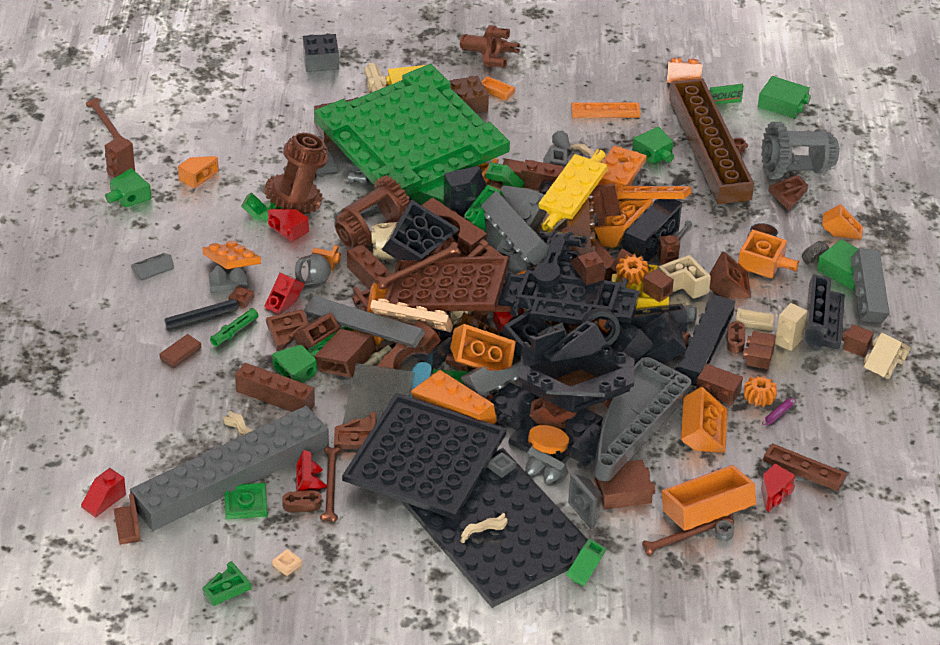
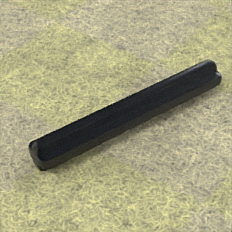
[164,299,238,328]

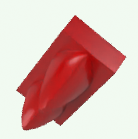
[296,450,327,491]

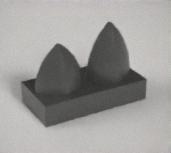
[209,265,248,292]
[525,446,569,484]

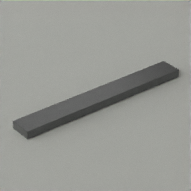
[304,296,426,348]

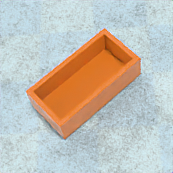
[662,465,756,531]

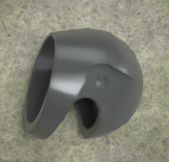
[295,254,331,286]

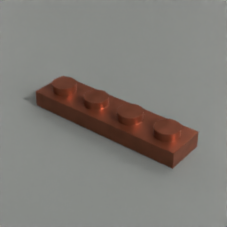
[763,443,847,491]

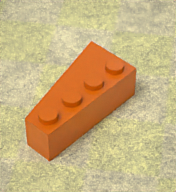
[411,370,497,424]

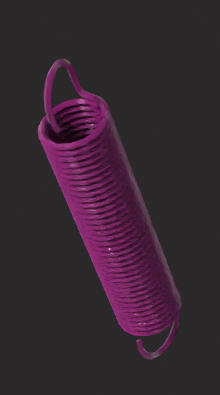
[762,398,796,425]

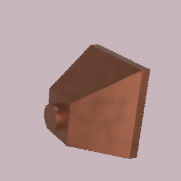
[709,252,751,298]

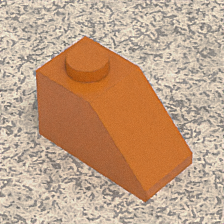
[178,156,219,189]
[822,204,863,240]

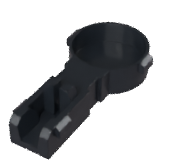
[533,237,567,287]

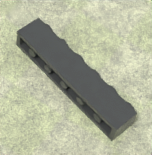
[481,191,549,266]

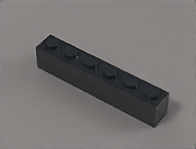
[675,295,736,386]

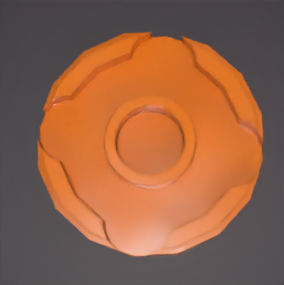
[528,425,569,454]

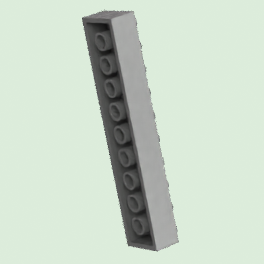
[130,405,329,531]

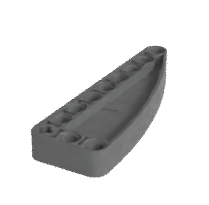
[594,357,691,481]

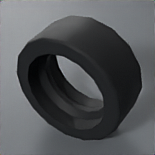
[581,308,620,346]

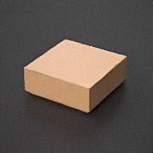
[272,549,302,576]

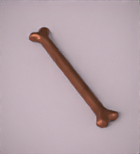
[86,98,130,141]
[376,242,461,290]
[320,446,342,522]
[642,514,734,555]

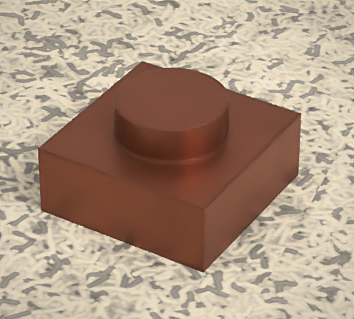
[228,286,254,308]

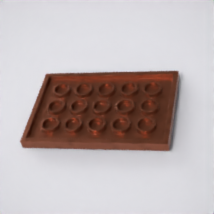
[384,256,510,312]

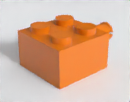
[738,229,799,278]

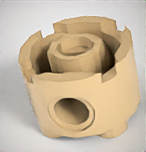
[371,222,397,261]

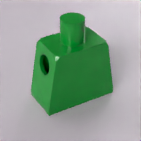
[632,126,674,164]
[105,168,152,207]
[272,345,319,383]

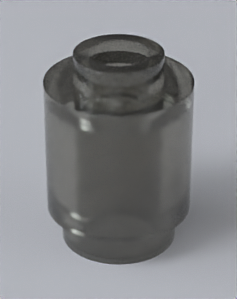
[802,241,829,266]

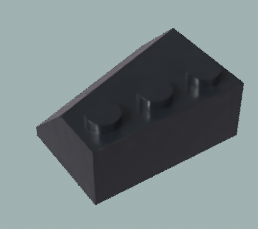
[443,166,487,218]
[382,199,459,261]

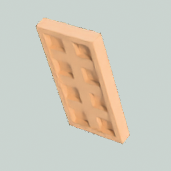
[370,299,453,332]

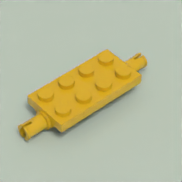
[539,149,608,232]

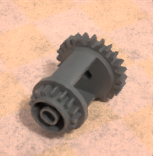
[761,121,839,179]

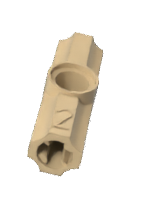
[364,63,387,93]

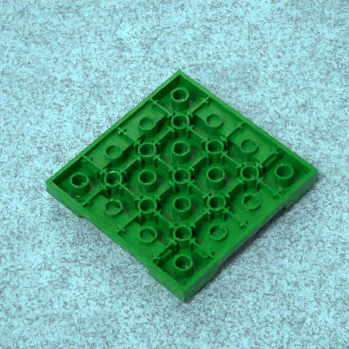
[314,63,510,196]

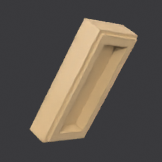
[735,308,775,332]

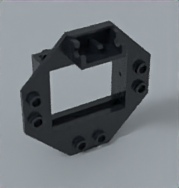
[519,327,634,413]

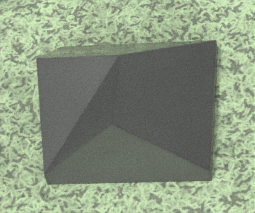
[568,473,601,529]

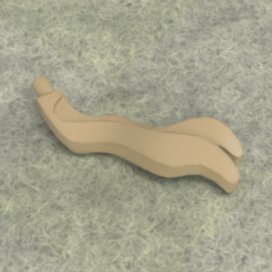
[570,144,604,161]
[223,411,253,436]
[460,513,508,543]

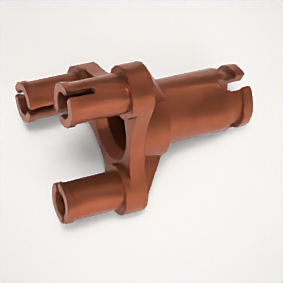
[460,25,521,68]

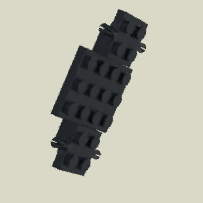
[499,261,640,330]
[490,382,603,470]

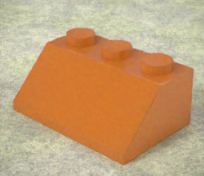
[595,199,653,248]
[450,324,516,371]
[681,387,727,453]

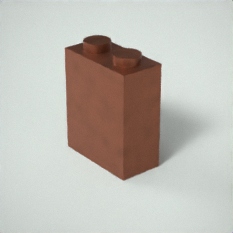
[315,329,376,378]
[594,460,655,510]

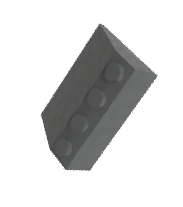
[483,185,547,257]

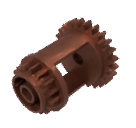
[264,132,328,215]
[334,175,410,249]

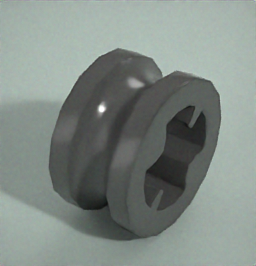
[715,520,735,541]

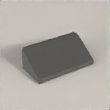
[131,253,174,279]

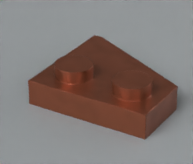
[768,175,808,210]
[266,309,309,351]
[334,412,376,449]

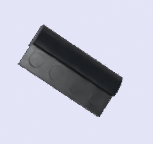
[804,274,845,350]

